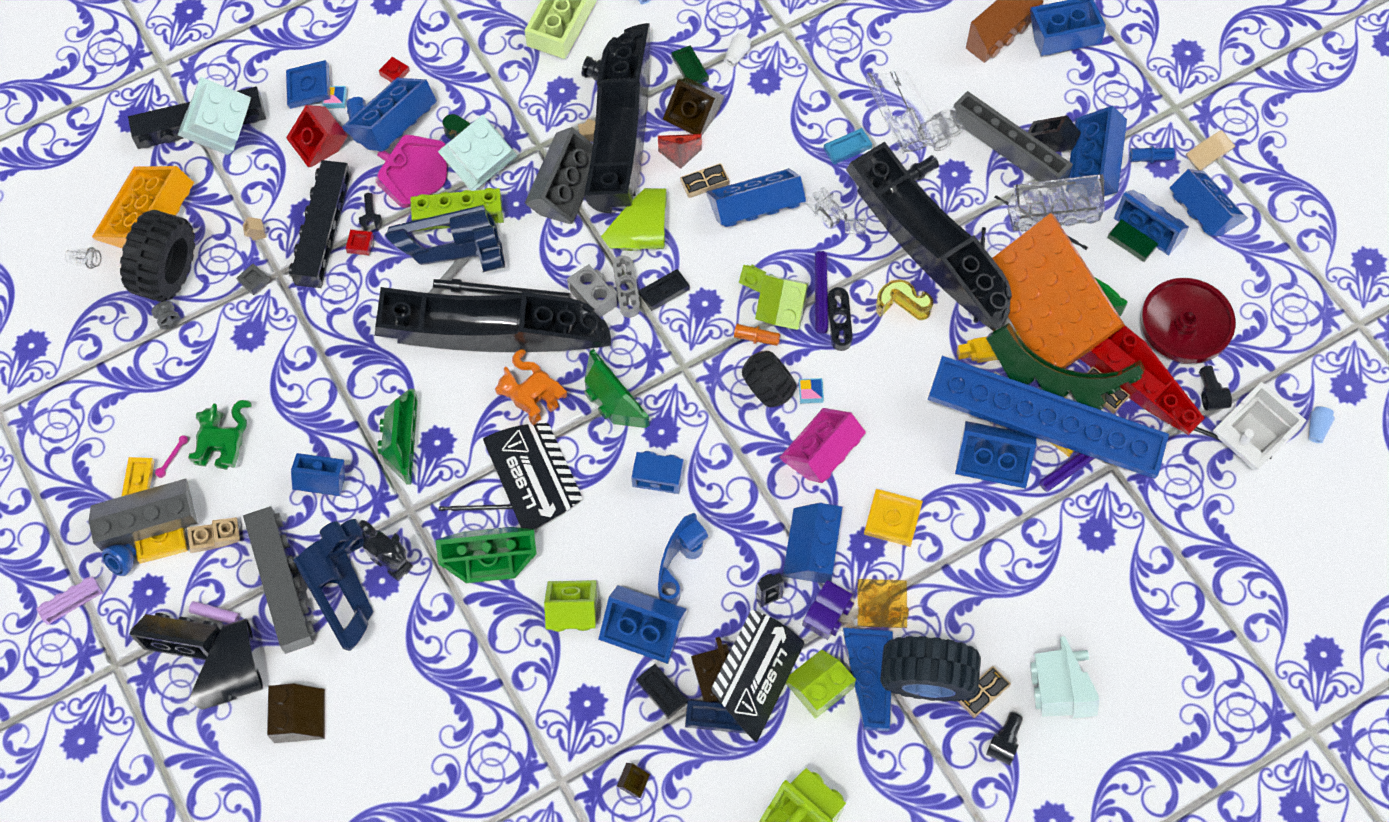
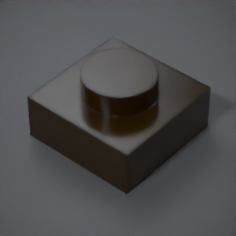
[617,762,650,798]

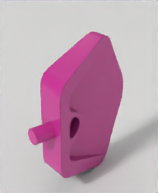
[376,135,447,208]

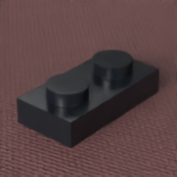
[639,269,690,311]
[756,573,784,608]
[636,664,688,719]

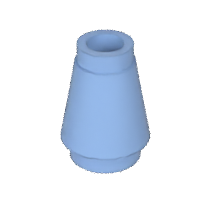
[1309,406,1335,443]

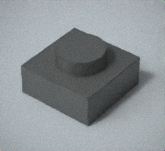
[236,264,270,295]

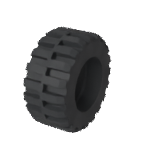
[120,210,195,302]

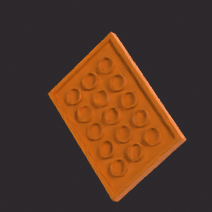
[992,213,1125,368]

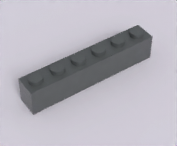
[951,91,1073,193]
[243,506,316,654]

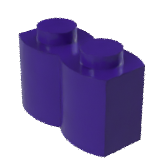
[802,580,854,640]

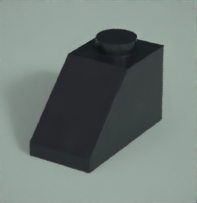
[1028,115,1081,152]

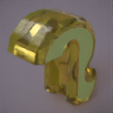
[876,279,933,320]

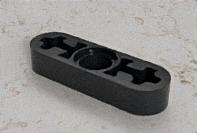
[828,287,852,351]

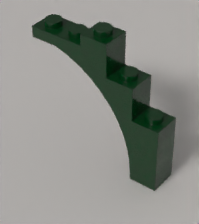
[986,323,1145,410]

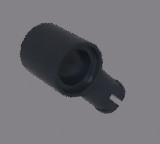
[1199,366,1232,411]
[986,712,1023,766]

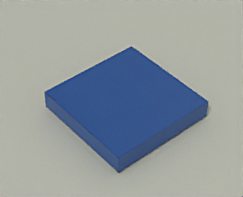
[286,60,330,109]

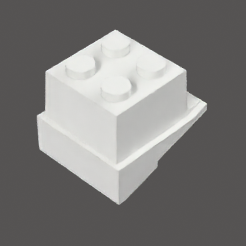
[1213,382,1306,470]

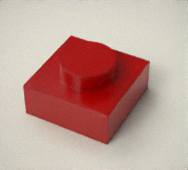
[378,56,410,82]
[345,229,374,256]

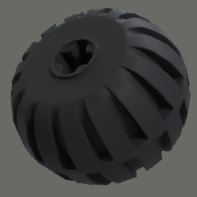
[742,351,796,407]

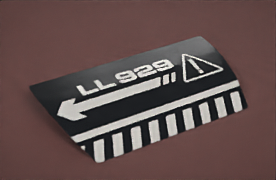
[483,423,583,530]
[711,610,804,743]

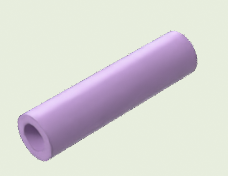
[189,601,240,623]

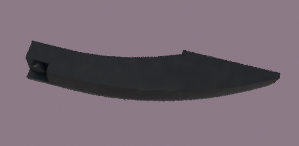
[584,23,650,213]
[846,141,1012,331]
[374,287,611,352]

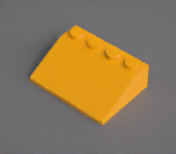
[92,166,194,248]

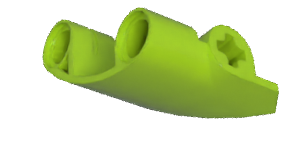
[601,188,666,251]

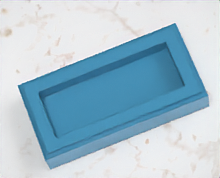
[823,128,873,165]

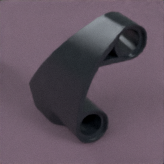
[188,618,263,710]

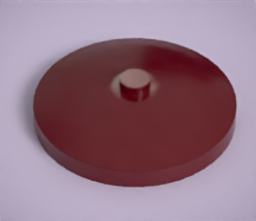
[1140,278,1236,364]

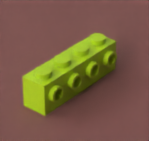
[411,188,504,231]

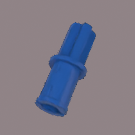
[1129,146,1175,163]

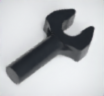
[359,193,382,231]

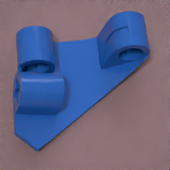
[658,513,708,605]

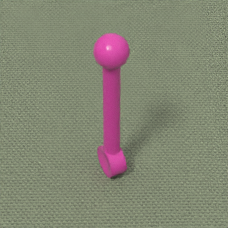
[155,435,188,478]

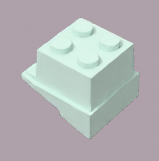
[178,77,251,155]
[438,114,518,191]
[1030,636,1099,718]

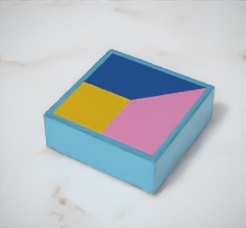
[322,86,347,108]
[799,378,824,404]

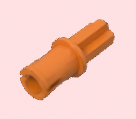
[734,323,780,346]

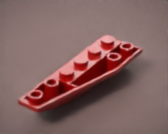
[1079,326,1205,435]

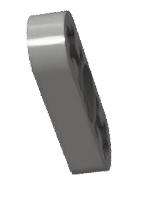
[613,255,640,318]

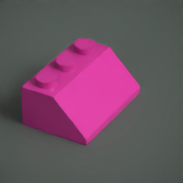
[779,408,866,483]

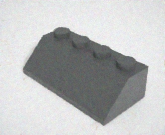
[525,127,593,224]
[88,478,198,551]

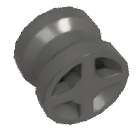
[151,301,180,330]

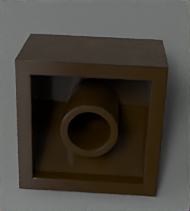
[663,77,724,138]
[267,683,325,743]

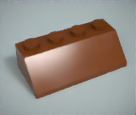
[965,0,1044,63]

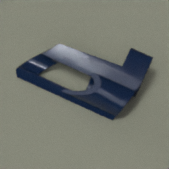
[385,205,505,273]
[293,519,374,651]

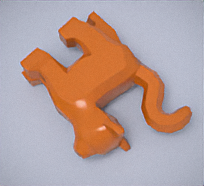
[495,349,567,425]

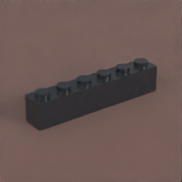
[128,86,266,149]
[289,160,351,288]

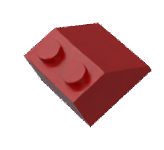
[286,105,348,167]

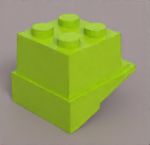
[759,768,846,822]

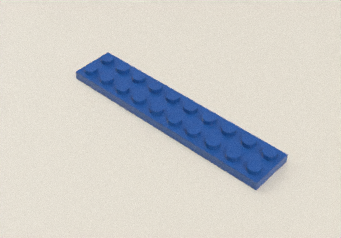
[927,355,1169,479]

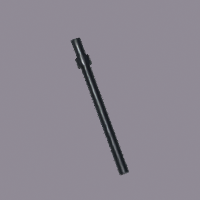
[433,278,570,298]

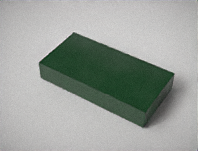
[671,45,709,84]
[1107,219,1159,262]

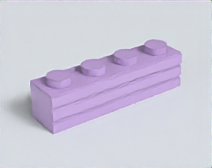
[36,576,103,625]

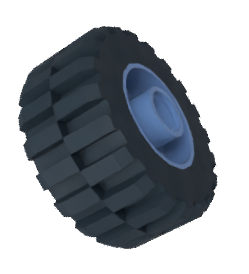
[880,636,981,702]

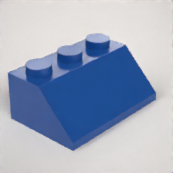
[1030,0,1106,56]
[1169,169,1248,236]
[1113,189,1189,256]
[955,421,1037,489]
[783,503,843,584]
[598,585,687,664]

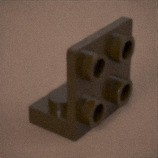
[691,637,729,703]

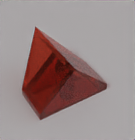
[658,134,702,169]

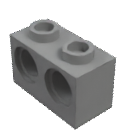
[567,264,618,317]

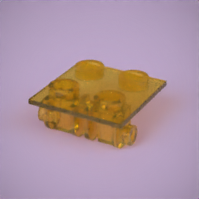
[857,579,909,628]

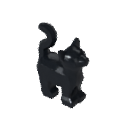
[359,520,413,581]

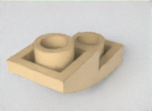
[1186,130,1236,171]
[187,517,240,553]

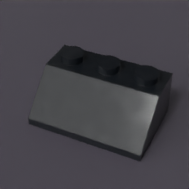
[129,613,220,660]

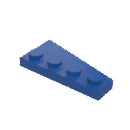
[842,628,893,732]

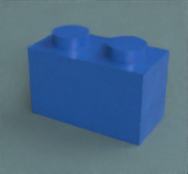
[631,451,684,494]
[291,453,345,496]

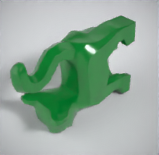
[188,400,252,470]

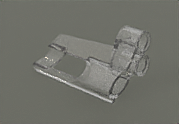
[865,71,964,154]

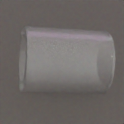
[844,218,866,234]

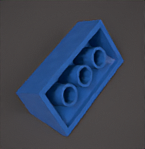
[342,78,437,152]
[1066,105,1127,198]
[706,168,806,227]

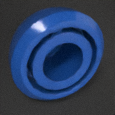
[102,544,136,576]

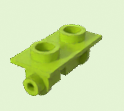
[739,264,774,293]

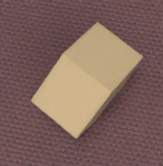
[578,118,595,142]
[243,217,266,241]

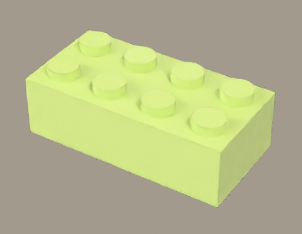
[524,0,597,59]

